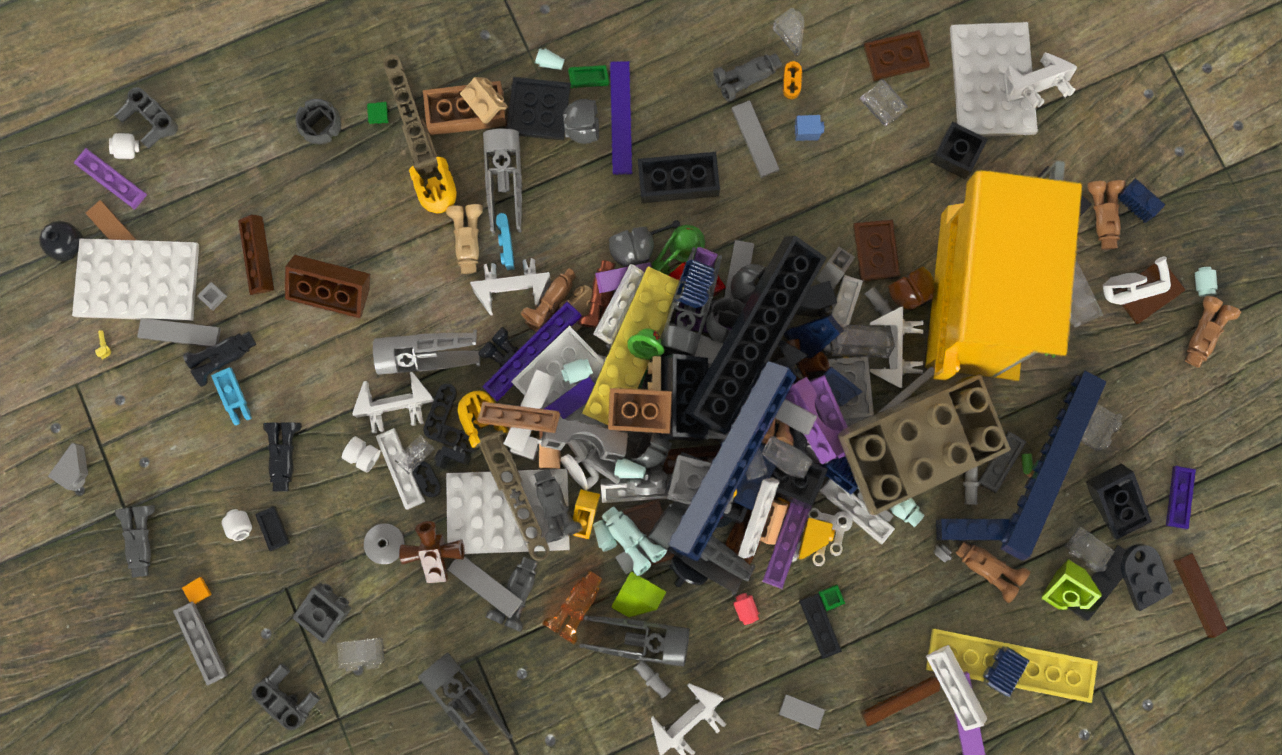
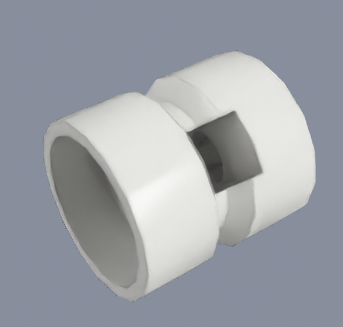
[342,436,380,473]

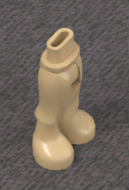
[446,204,483,274]

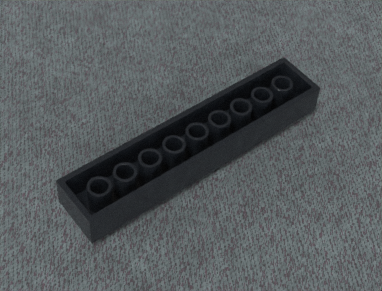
[685,235,827,435]

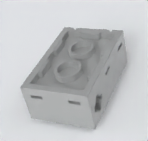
[825,356,874,421]
[667,455,737,514]

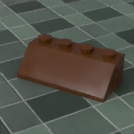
[285,255,370,318]

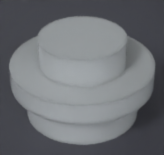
[933,544,952,562]

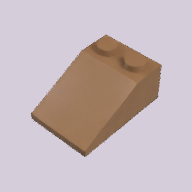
[608,387,672,433]

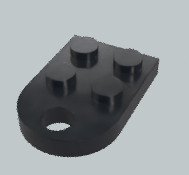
[1120,544,1173,611]

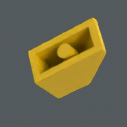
[573,489,600,539]
[797,518,835,559]

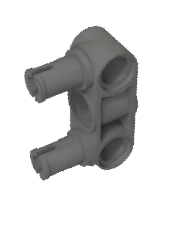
[114,87,178,149]
[252,663,320,730]

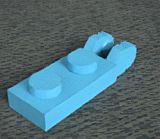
[496,213,515,270]
[211,367,252,426]

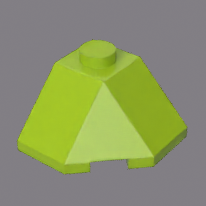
[1042,559,1102,610]
[611,572,666,617]

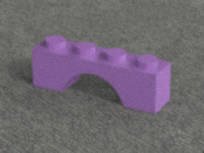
[785,377,844,464]

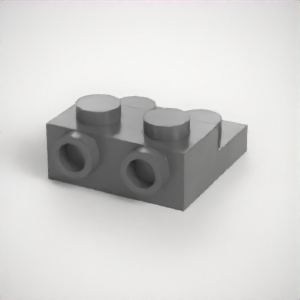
[293,583,352,644]

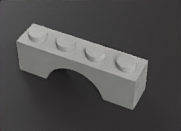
[541,417,628,462]

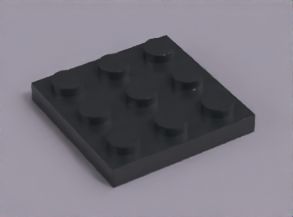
[506,77,571,140]

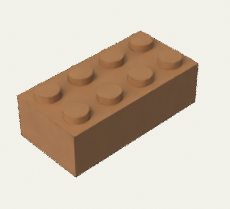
[423,81,507,136]

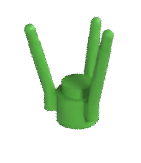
[652,232,694,275]

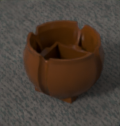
[888,266,935,310]

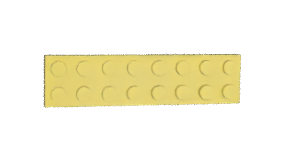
[581,266,679,425]
[926,628,1098,703]

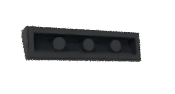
[1068,545,1138,621]

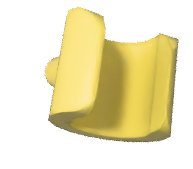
[95,330,111,359]

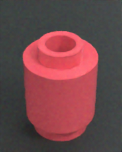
[733,593,759,625]

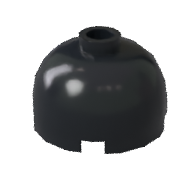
[39,221,83,261]

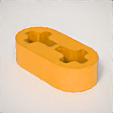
[783,61,802,99]

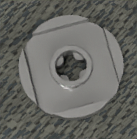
[626,465,667,495]

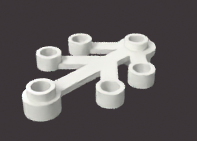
[792,508,853,566]

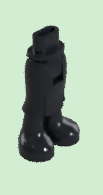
[478,327,519,367]
[183,331,257,387]
[263,422,302,491]

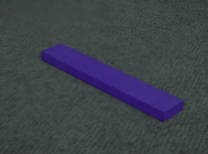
[610,61,632,175]
[482,301,582,401]

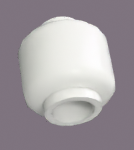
[109,133,140,159]
[222,509,252,541]

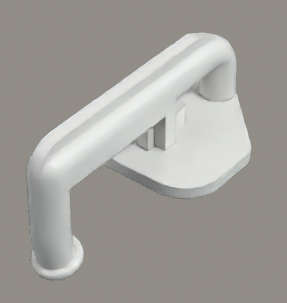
[1102,256,1171,304]
[537,438,599,491]

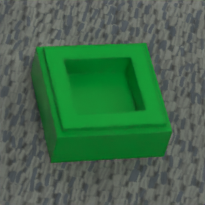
[367,102,389,124]
[818,584,846,611]

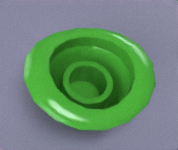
[670,225,705,262]
[627,328,664,360]

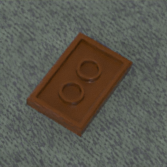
[864,30,930,81]
[853,219,900,281]
[1113,263,1186,324]
[622,499,674,566]

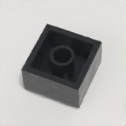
[931,121,988,179]

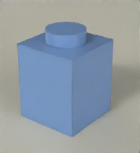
[795,115,824,141]

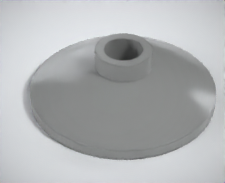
[364,524,405,564]

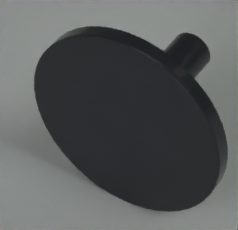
[669,555,708,588]

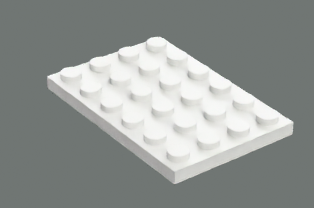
[950,22,1038,137]
[72,239,199,321]
[511,326,629,452]
[446,469,570,554]

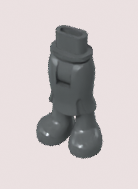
[713,53,782,102]
[534,469,583,543]
[115,505,155,577]
[485,557,538,632]

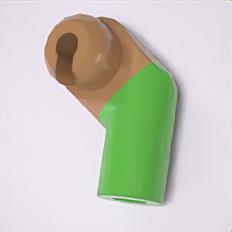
[1022,454,1035,477]

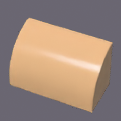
[539,431,561,469]
[760,500,788,545]

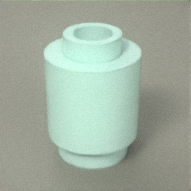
[1195,267,1218,297]
[561,359,593,384]

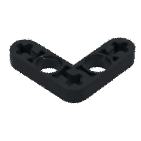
[423,383,479,453]

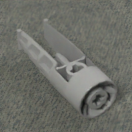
[483,129,522,234]
[373,330,481,375]

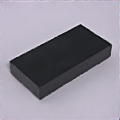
[255,506,290,552]

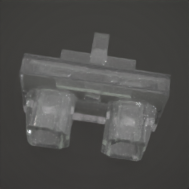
[394,435,435,474]

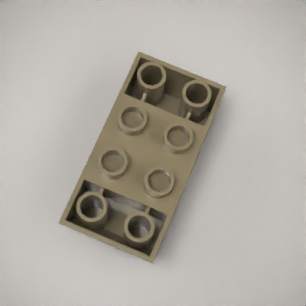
[838,374,1011,516]

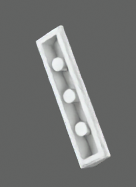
[504,369,555,452]
[601,474,672,503]
[926,645,987,731]

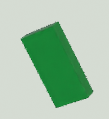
[568,65,610,88]

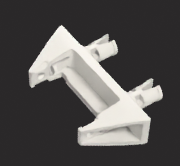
[1005,53,1077,109]
[470,258,551,315]
[870,307,923,388]
[352,372,434,434]
[651,683,726,755]

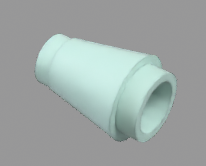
[535,48,565,70]
[615,458,646,479]
[593,520,618,552]

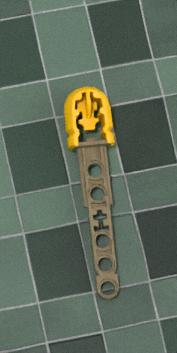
[383,54,457,214]
[458,391,550,561]

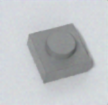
[197,282,227,311]

